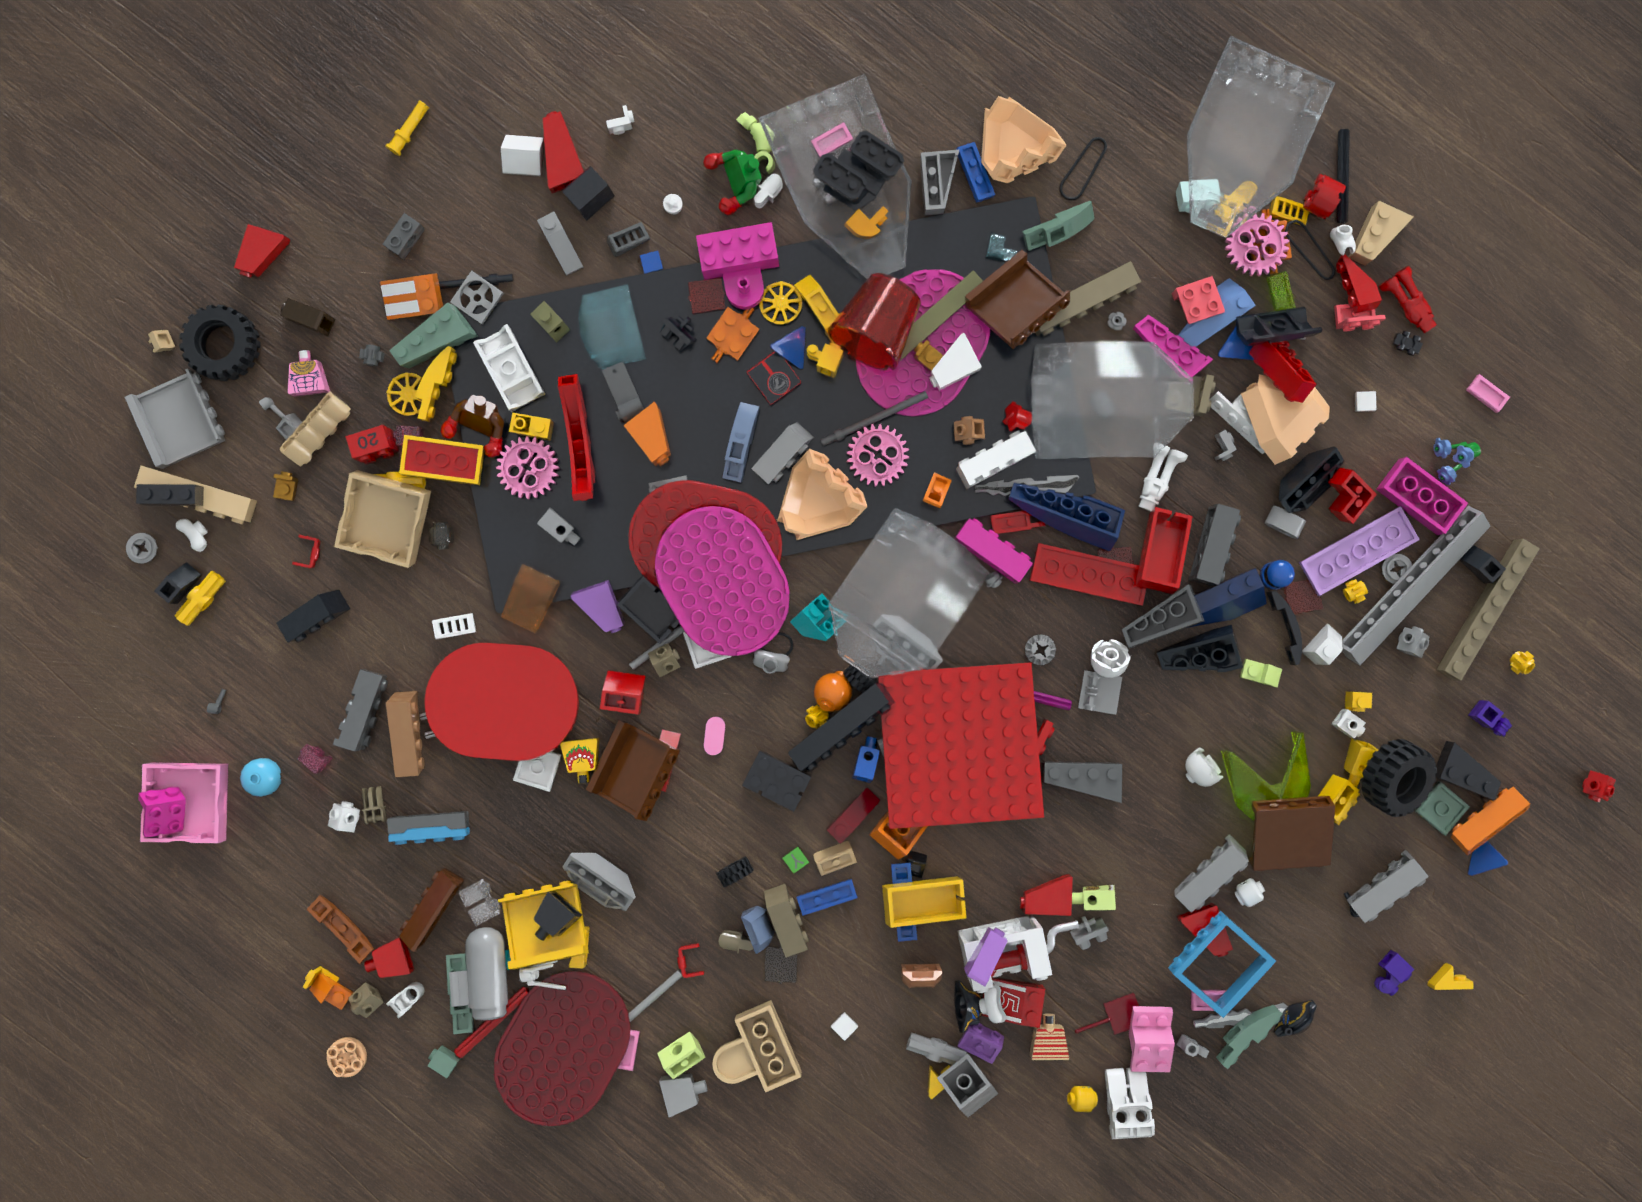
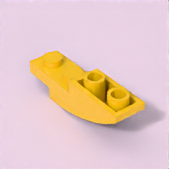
[415,346,457,422]

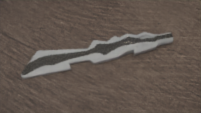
[975,475,1079,496]

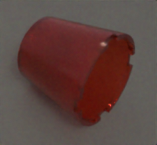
[828,273,921,371]

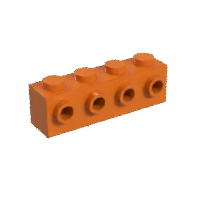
[1451,787,1530,856]

